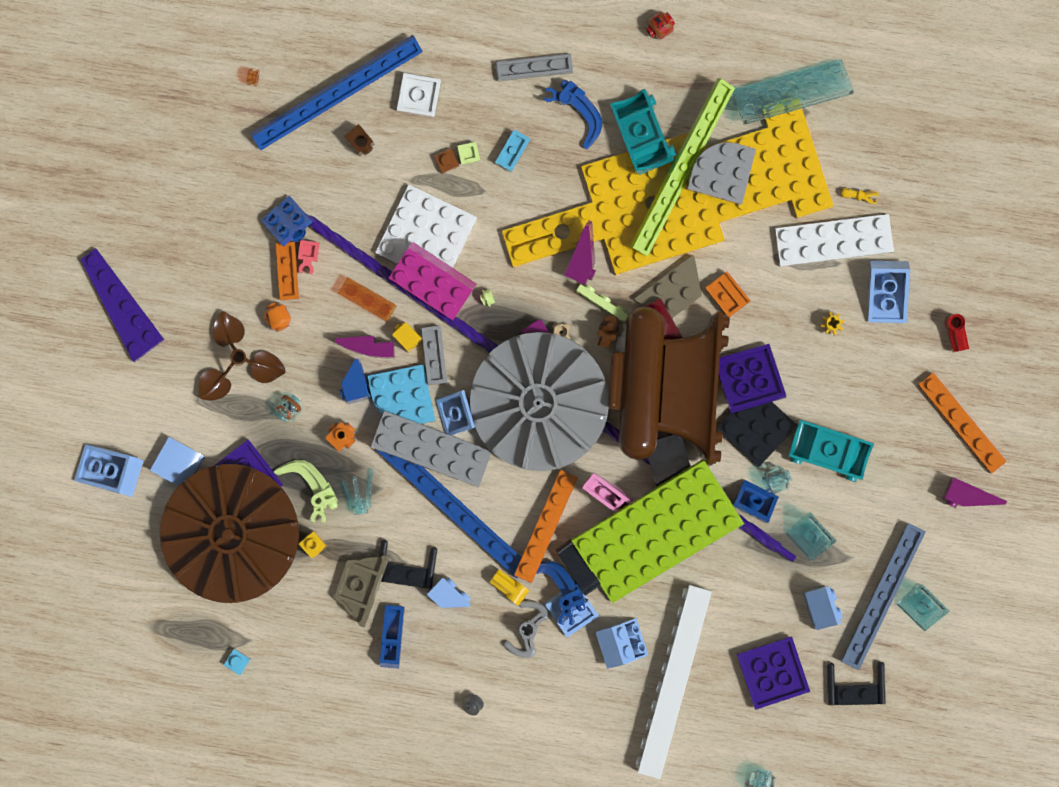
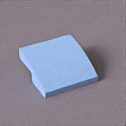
[150,437,205,486]
[544,582,599,637]

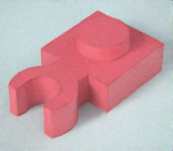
[298,240,320,275]

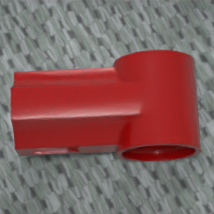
[944,314,970,353]

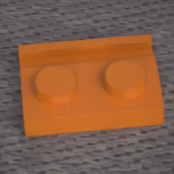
[705,271,751,317]

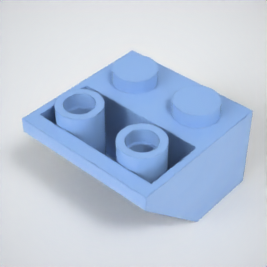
[803,586,843,630]
[596,618,648,669]

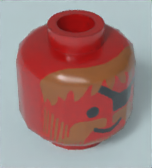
[646,11,675,40]

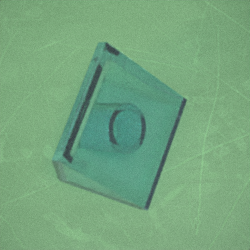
[786,512,836,561]
[897,583,949,631]

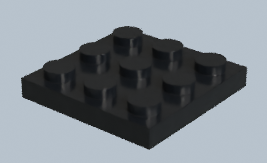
[716,402,797,468]

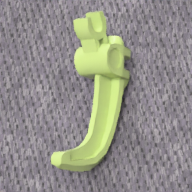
[274,460,338,523]

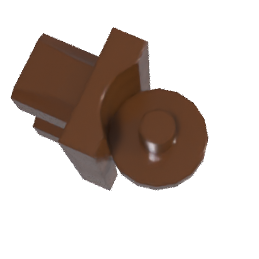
[597,315,619,348]

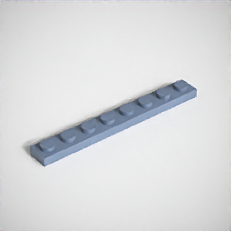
[841,523,926,670]

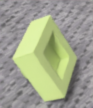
[458,142,480,165]

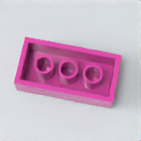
[389,242,477,320]

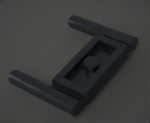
[378,539,438,589]
[827,661,886,705]

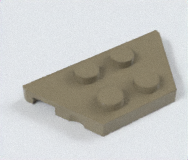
[634,255,702,318]
[334,556,389,627]

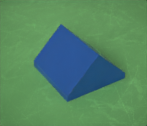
[732,479,779,523]

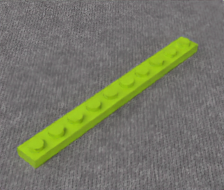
[630,78,735,256]

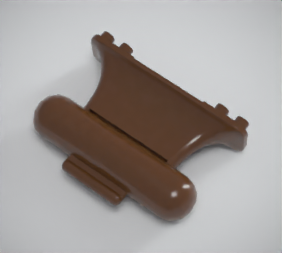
[608,307,730,466]

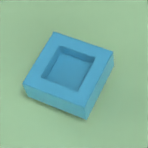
[224,649,251,675]

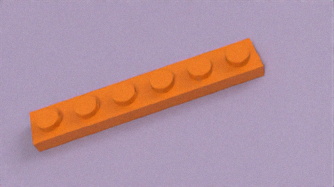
[918,372,1007,474]
[514,470,578,583]

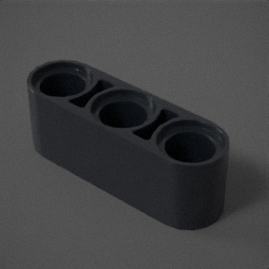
[555,539,601,596]

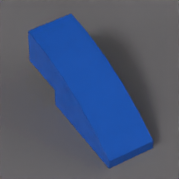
[380,605,405,669]

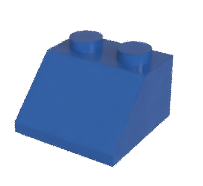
[339,359,371,404]

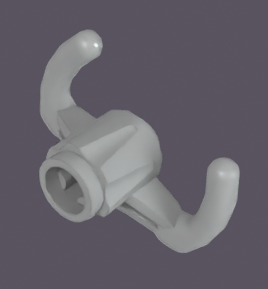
[504,600,549,658]

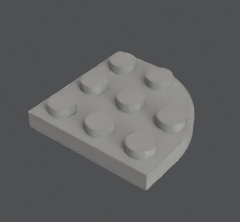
[686,142,756,205]

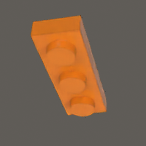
[276,242,299,301]

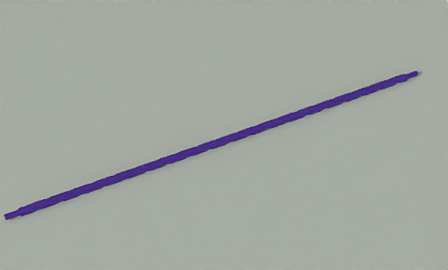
[306,214,797,562]

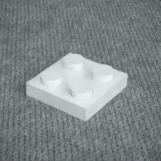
[397,73,441,118]

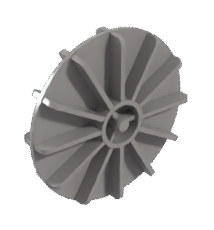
[470,332,609,471]

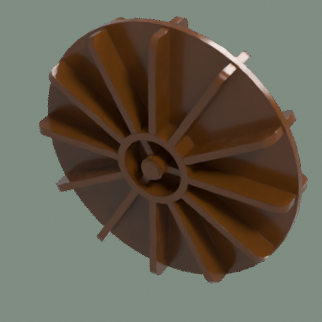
[160,464,299,603]

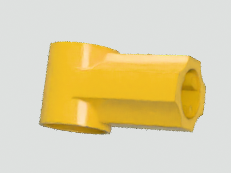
[490,569,530,606]

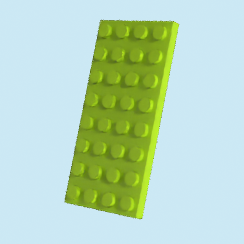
[571,459,744,603]

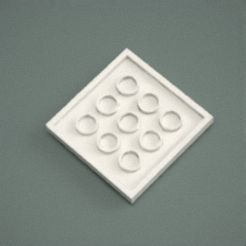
[375,184,477,268]

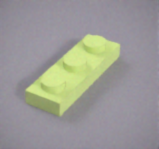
[576,284,629,323]

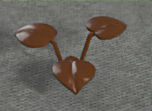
[199,311,286,401]

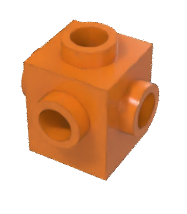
[325,422,356,452]

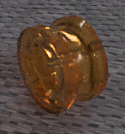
[247,68,260,87]

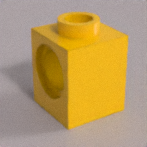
[392,322,422,353]
[299,531,328,559]

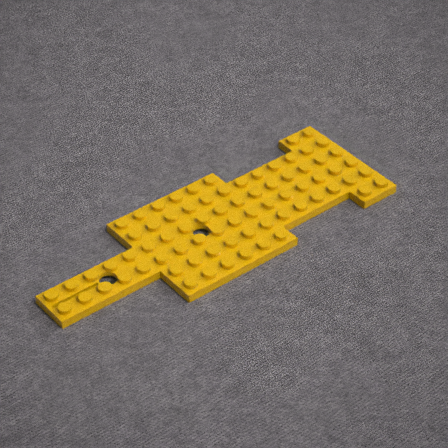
[502,98,834,275]

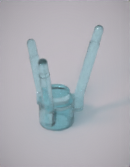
[342,468,373,515]

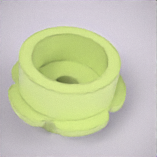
[480,289,496,307]

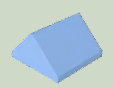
[436,390,476,436]

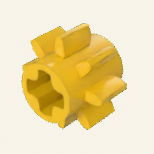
[820,312,845,336]

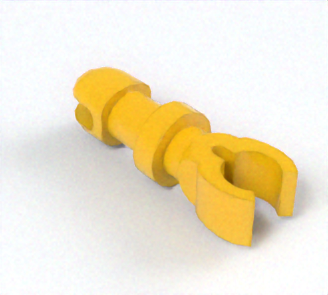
[841,188,879,204]

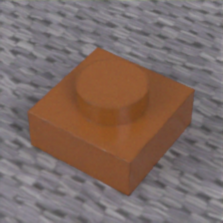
[434,148,460,174]

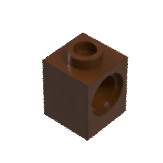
[344,124,375,156]

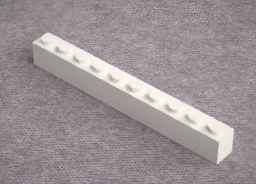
[635,585,712,779]

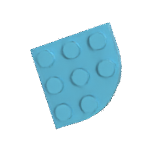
[368,365,435,424]

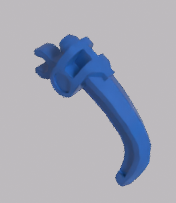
[543,80,603,149]
[536,561,587,625]

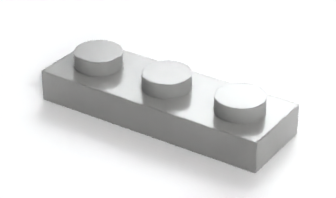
[421,326,447,385]

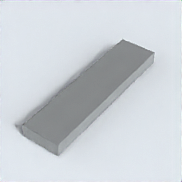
[496,53,573,82]

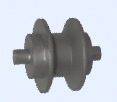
[462,694,484,716]

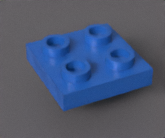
[261,195,312,247]

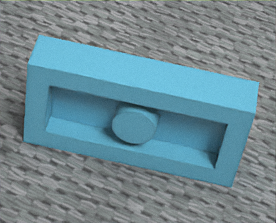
[495,130,531,173]

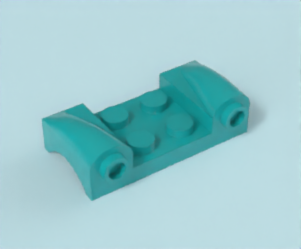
[610,89,676,175]
[788,420,874,482]

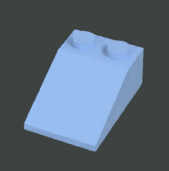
[868,261,910,323]
[74,444,144,497]

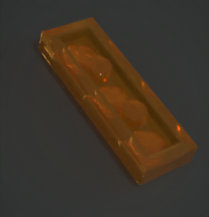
[338,277,397,322]

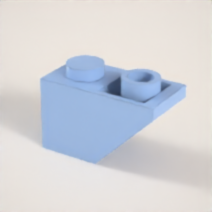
[427,577,471,608]

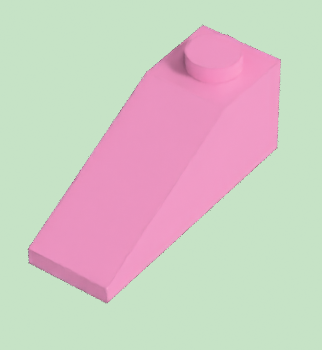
[582,472,636,512]

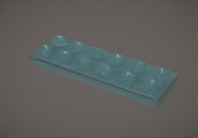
[732,59,854,125]

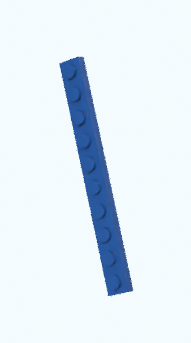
[250,35,423,150]
[375,449,522,579]

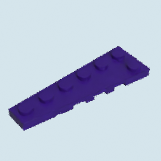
[80,248,165,362]

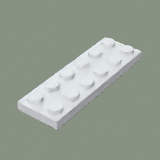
[775,214,894,267]

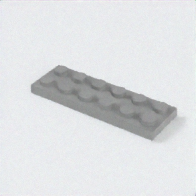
[370,411,492,488]

